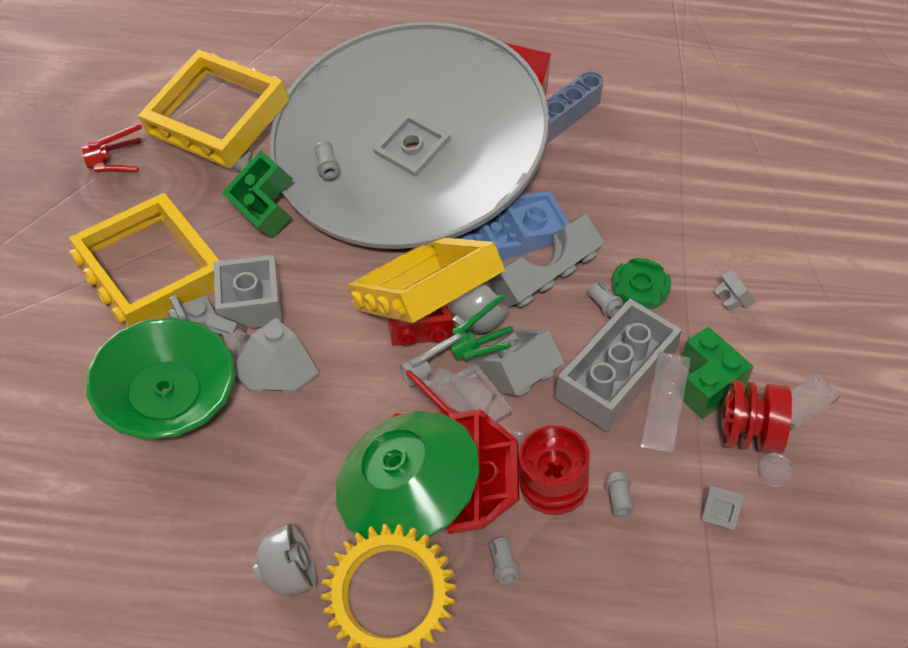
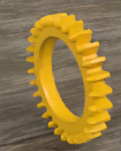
[321,524,458,648]

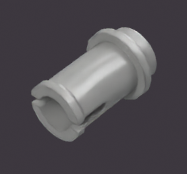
[314,141,340,178]
[588,281,623,318]
[605,472,634,517]
[488,537,521,584]

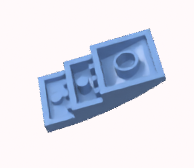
[454,191,569,260]

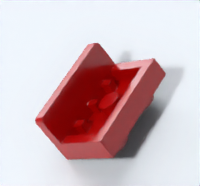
[387,304,453,345]

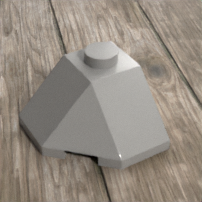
[234,318,320,394]

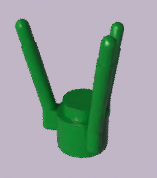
[448,293,513,361]

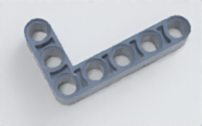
[546,71,604,144]

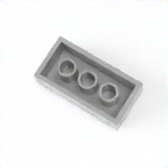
[555,298,682,432]

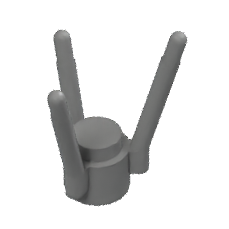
[400,334,481,391]

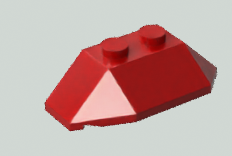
[447,409,520,534]

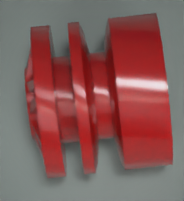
[721,380,792,454]
[519,425,590,515]

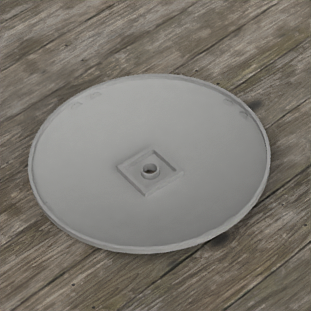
[270,22,549,249]

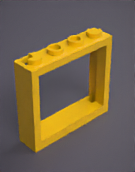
[138,49,289,169]
[69,193,220,328]
[347,238,505,323]

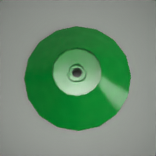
[86,317,235,440]
[336,411,480,541]

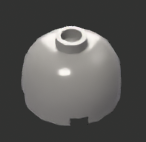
[448,283,509,333]
[253,523,318,597]

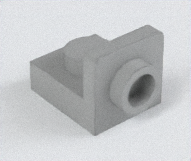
[167,295,216,328]

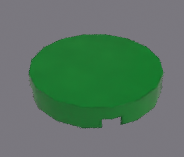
[611,258,671,310]

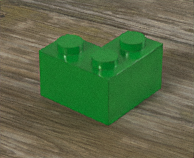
[222,149,293,238]
[680,326,754,420]

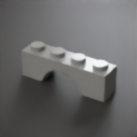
[488,213,605,308]

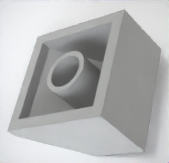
[213,255,283,328]
[470,329,564,396]

